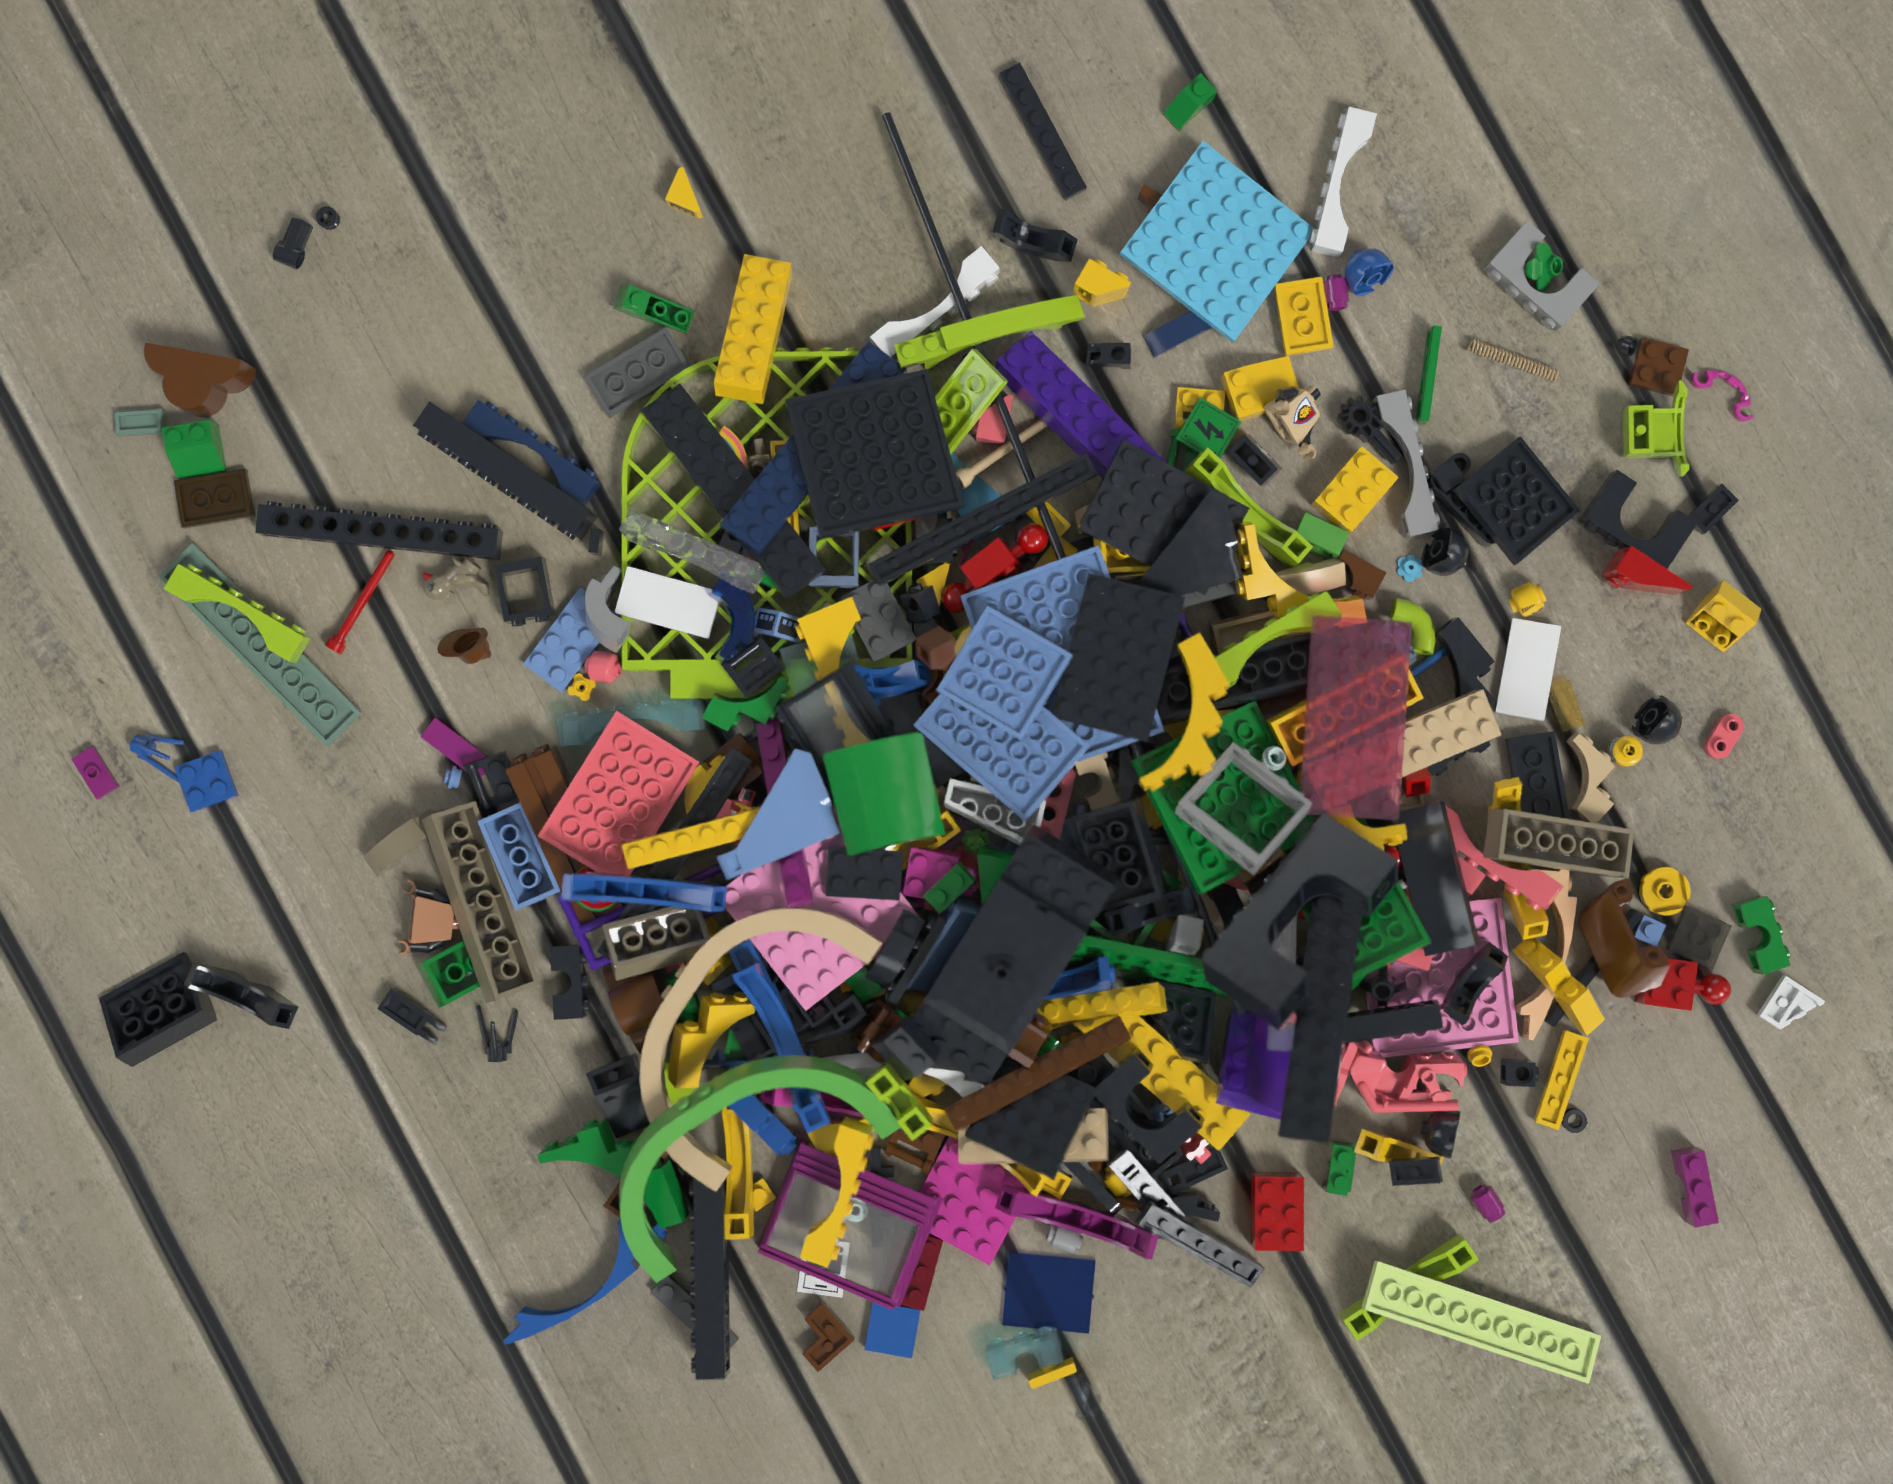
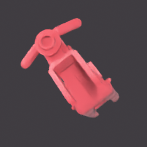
[1335,1041,1467,1113]

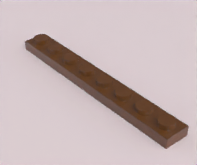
[944,1015,1132,1132]

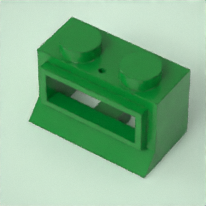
[1322,1140,1356,1196]

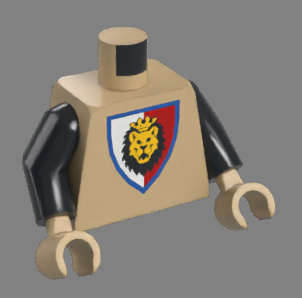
[1264,385,1321,461]

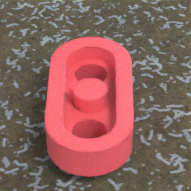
[1704,714,1744,759]

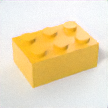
[1311,446,1399,535]

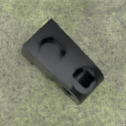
[1086,343,1131,369]

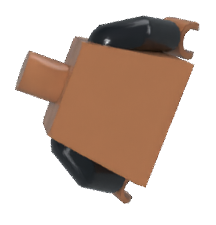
[398,880,460,955]

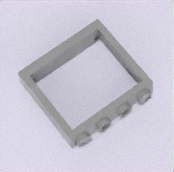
[1175,742,1312,875]

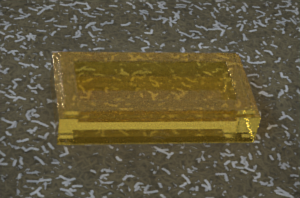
[1548,679,1585,733]

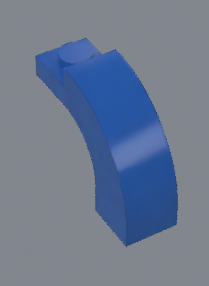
[854,660,930,698]

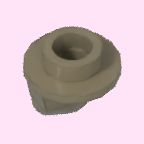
[747,438,771,473]

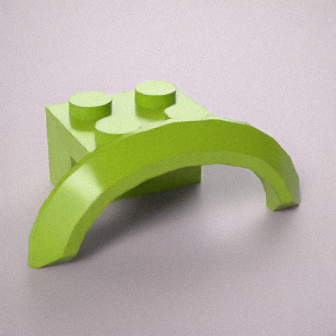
[1622,380,1689,477]

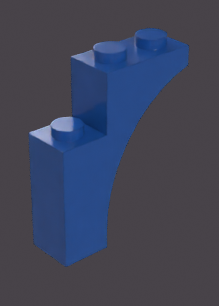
[1044,957,1115,1001]
[729,1094,799,1156]

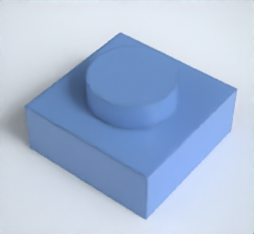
[1633,914,1666,947]

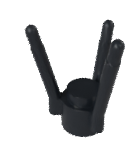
[476,1005,518,1062]

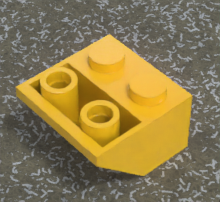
[1072,258,1131,307]
[1686,580,1761,653]

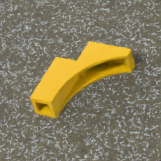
[1513,938,1605,1036]
[667,992,755,1089]

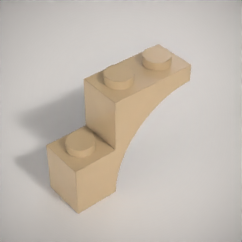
[1566,734,1615,824]

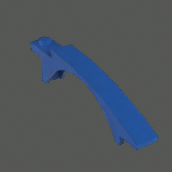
[728,939,831,1133]
[503,1218,668,1345]

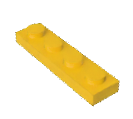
[1533,1030,1589,1130]

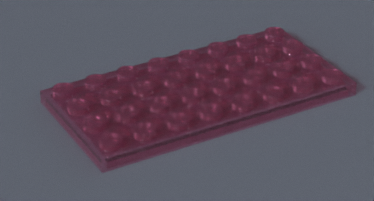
[1301,615,1412,820]

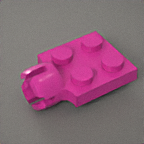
[903,846,978,899]

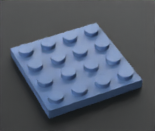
[936,606,1073,741]

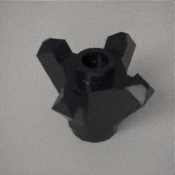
[1359,965,1406,1007]

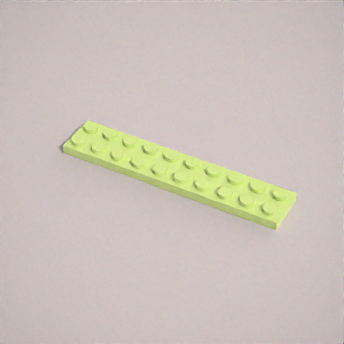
[1361,1261,1601,1384]

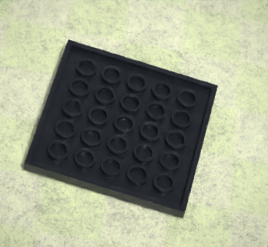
[785,369,964,540]

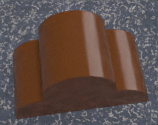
[144,343,256,417]
[603,963,682,1055]

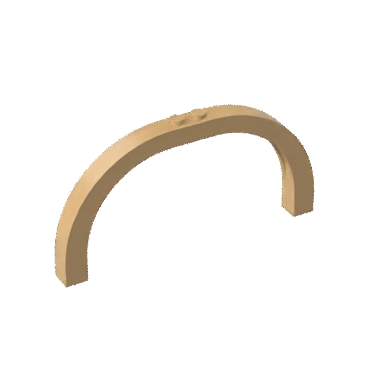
[640,907,883,1192]

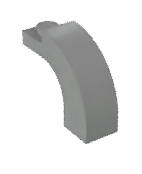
[585,566,630,653]

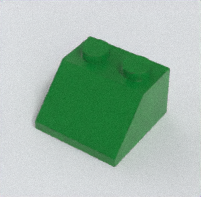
[162,420,227,480]

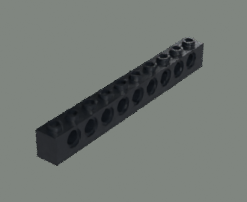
[255,501,503,560]

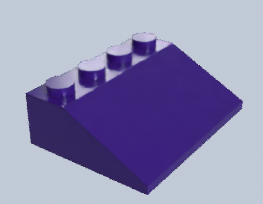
[1216,1007,1292,1119]

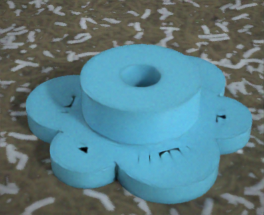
[1397,554,1423,582]

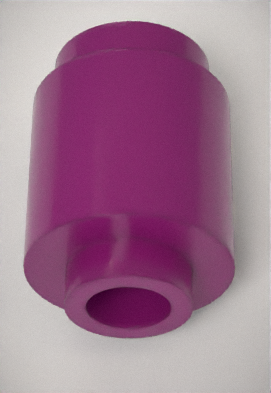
[1323,274,1349,311]
[1471,1184,1506,1223]

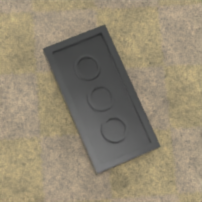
[584,327,690,418]

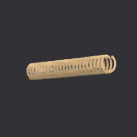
[1467,339,1559,383]

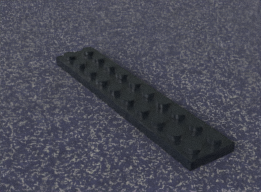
[641,383,826,600]
[1278,896,1362,1145]

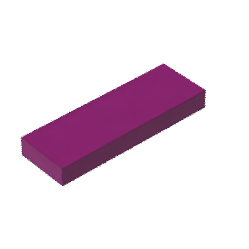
[421,718,487,778]

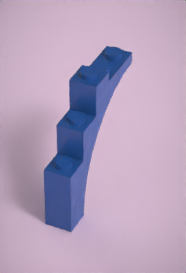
[561,872,727,912]

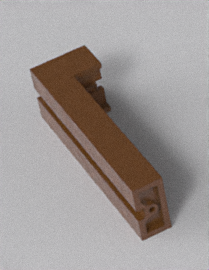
[505,744,625,925]

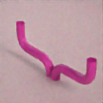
[960,540,973,573]

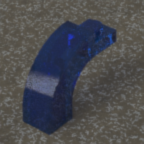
[708,572,755,662]

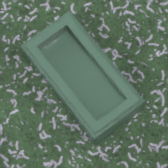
[114,408,166,437]

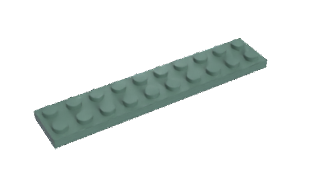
[158,543,363,747]

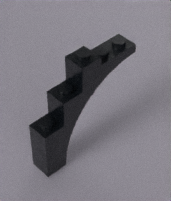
[1427,617,1495,777]

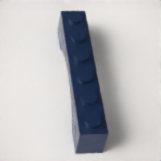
[462,400,601,507]

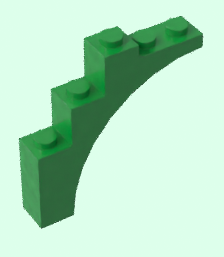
[537,1118,690,1229]

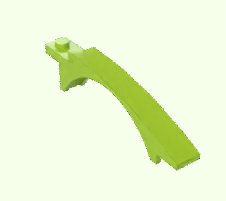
[894,295,1085,369]

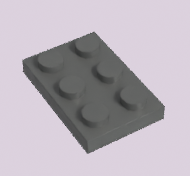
[840,579,916,662]

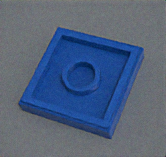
[864,1302,921,1359]

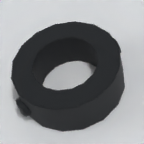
[1562,1108,1588,1133]

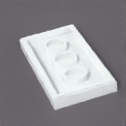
[614,566,722,639]
[1495,618,1561,721]

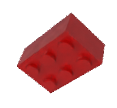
[1251,1172,1304,1251]

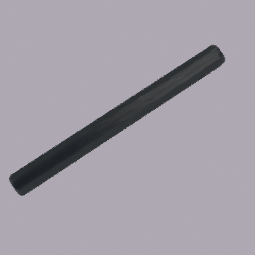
[1544,909,1642,1027]

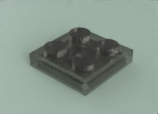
[1666,905,1732,970]

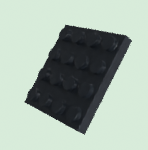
[1454,436,1580,566]
[964,1054,1097,1180]

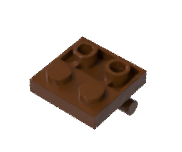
[851,998,903,1064]

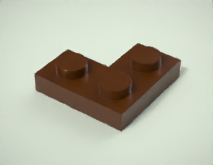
[802,1301,855,1372]

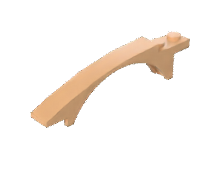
[1515,868,1577,1040]

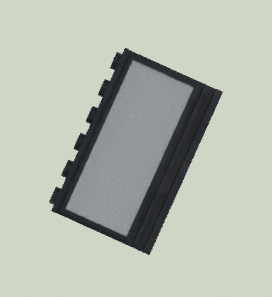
[776,659,897,805]

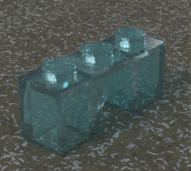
[985,1326,1064,1380]

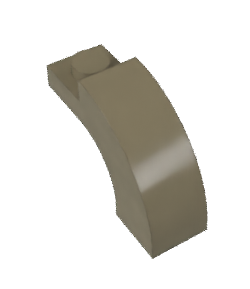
[364,809,434,877]

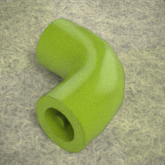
[1389,598,1435,655]

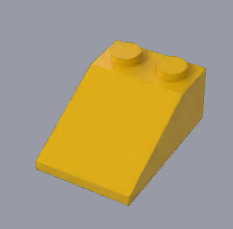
[1220,356,1299,422]

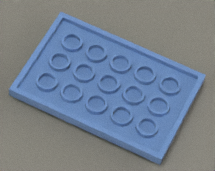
[914,693,1090,822]

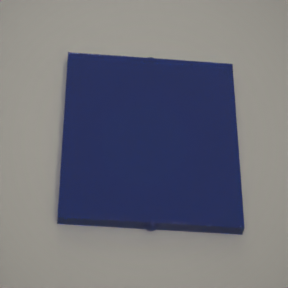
[1002,1252,1096,1334]

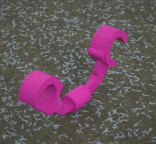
[1691,370,1754,422]

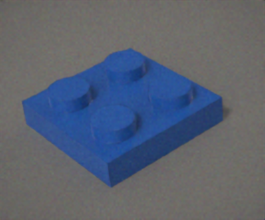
[174,750,239,812]

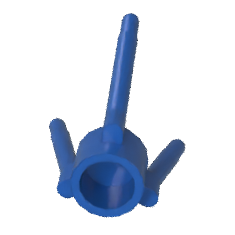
[130,733,184,783]

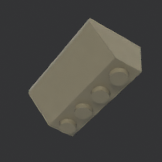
[602,907,710,981]

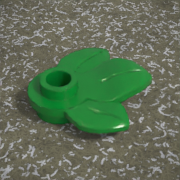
[1525,243,1563,292]

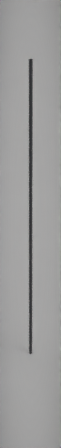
[882,112,1247,1015]

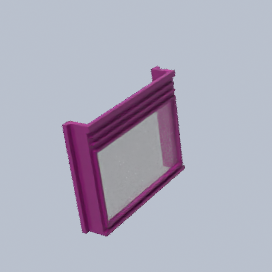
[757,1138,943,1310]

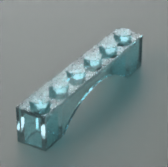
[557,699,707,747]

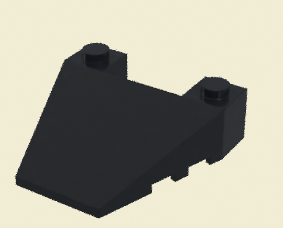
[749,973,873,1053]

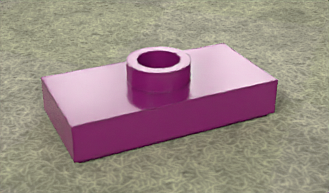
[71,746,120,800]

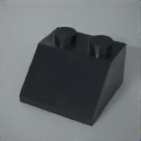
[871,1015,941,1081]

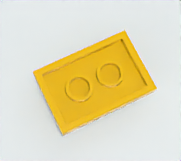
[1274,277,1334,356]

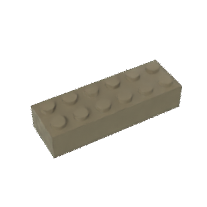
[1483,809,1634,878]

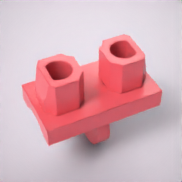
[1179,1132,1211,1164]

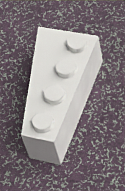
[944,779,1046,845]

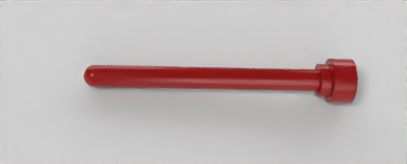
[324,550,394,655]

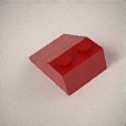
[1601,546,1693,595]

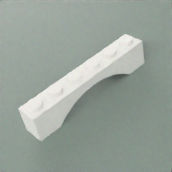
[1309,107,1377,258]
[870,246,1000,362]

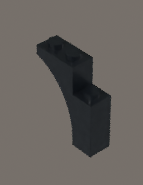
[184,962,298,1029]

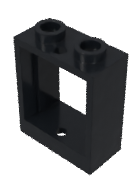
[494,556,556,627]

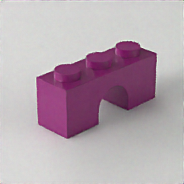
[1671,1146,1719,1228]

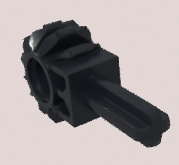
[1337,396,1402,465]

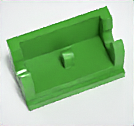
[1296,512,1349,559]

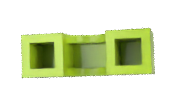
[866,1062,933,1141]

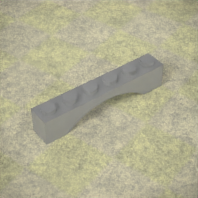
[1372,390,1440,539]

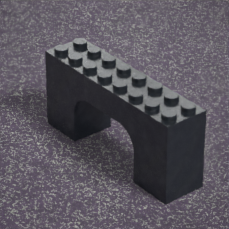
[1202,813,1398,1031]

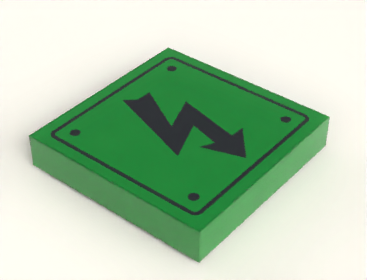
[1175,398,1241,458]

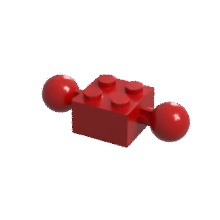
[941,523,1048,613]
[1603,958,1731,1011]

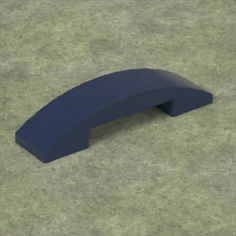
[1144,311,1213,358]

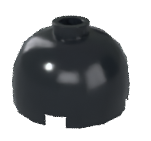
[1421,526,1468,576]
[1632,695,1682,745]
[1420,1111,1461,1159]

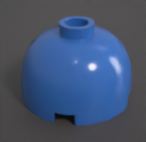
[1345,248,1394,296]

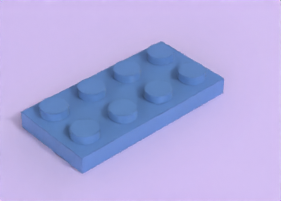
[523,587,620,693]

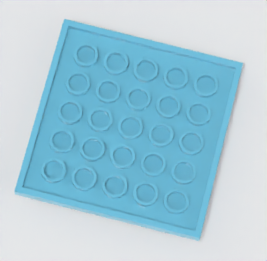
[1119,141,1315,343]

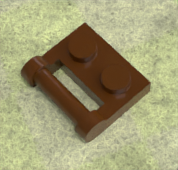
[884,1128,945,1174]

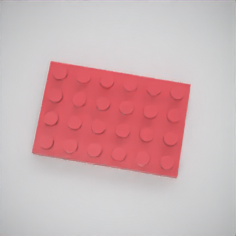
[538,711,700,876]

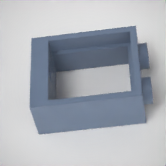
[809,523,859,588]

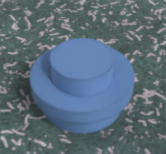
[444,765,462,789]

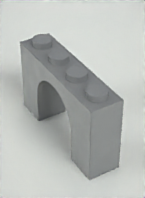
[1484,220,1600,332]

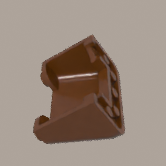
[1578,878,1670,998]

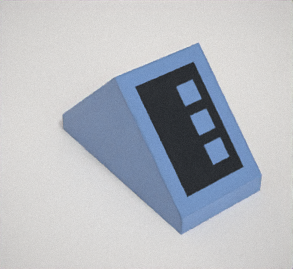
[752,607,800,643]

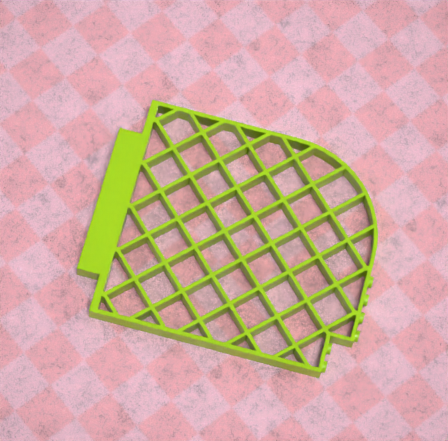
[622,347,913,700]

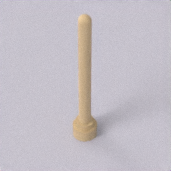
[955,419,1048,489]

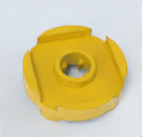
[1639,867,1691,915]

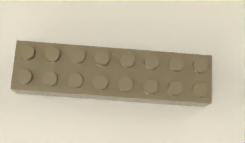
[422,801,540,1003]

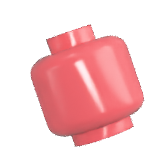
[585,650,622,684]

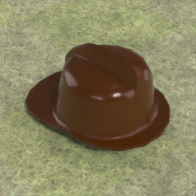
[437,628,491,664]

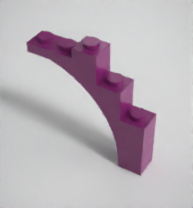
[995,1184,1159,1260]

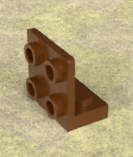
[703,733,764,802]

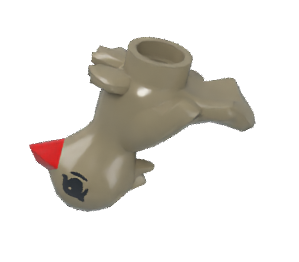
[423,555,490,600]

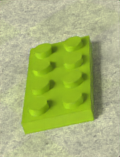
[935,349,1008,454]

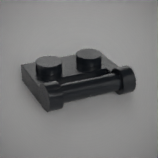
[720,634,785,698]
[463,751,518,810]

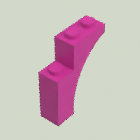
[760,1087,865,1118]

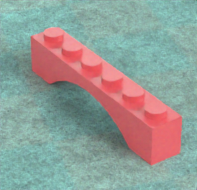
[1437,801,1563,911]

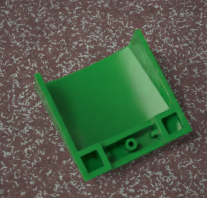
[823,732,945,856]

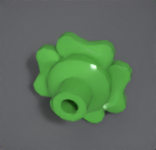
[961,827,991,855]

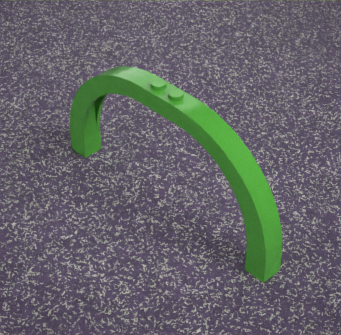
[619,1055,901,1283]

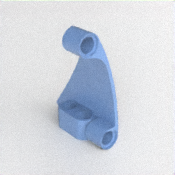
[717,749,840,880]

